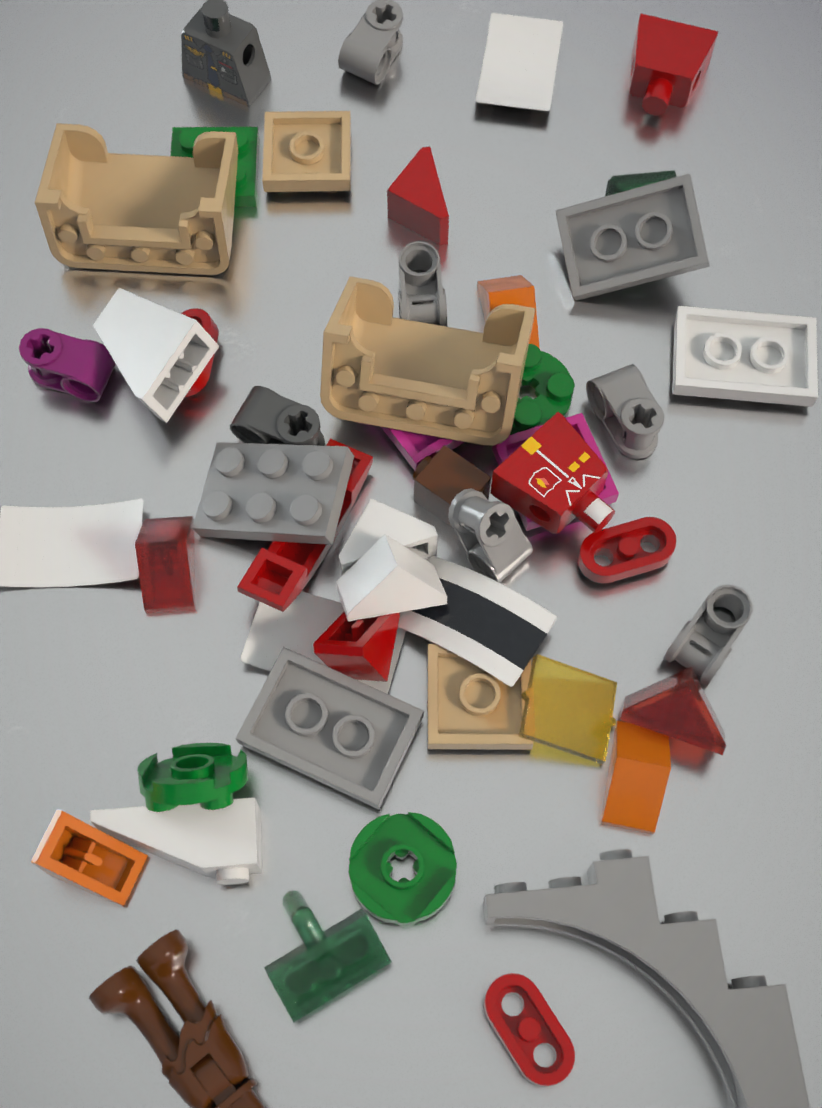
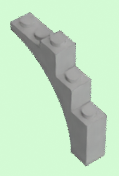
[483,849,810,1108]

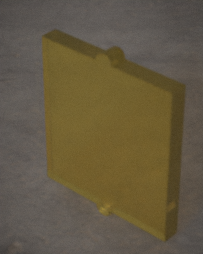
[519,654,617,764]

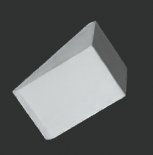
[339,498,438,576]
[336,534,447,621]

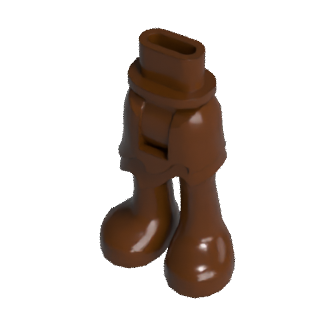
[88,929,265,1108]

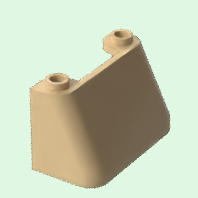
[35,123,238,275]
[320,276,536,446]

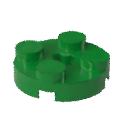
[510,344,575,435]
[137,743,249,812]
[348,812,457,926]

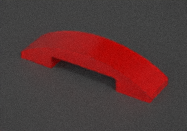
[237,438,373,612]

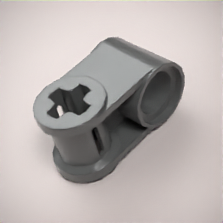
[230,386,325,446]

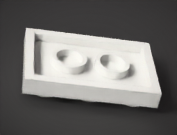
[672,306,818,407]

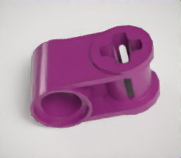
[19,328,116,402]

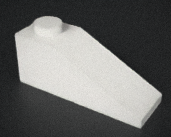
[90,797,263,885]

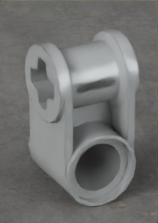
[338,0,403,85]
[398,241,447,327]
[586,364,665,459]
[448,488,533,583]
[663,585,753,687]

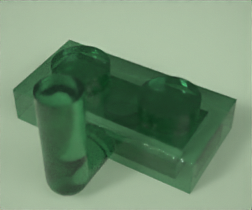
[264,890,392,1023]

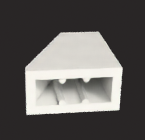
[93,288,219,423]

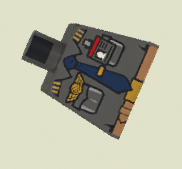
[181,0,271,107]

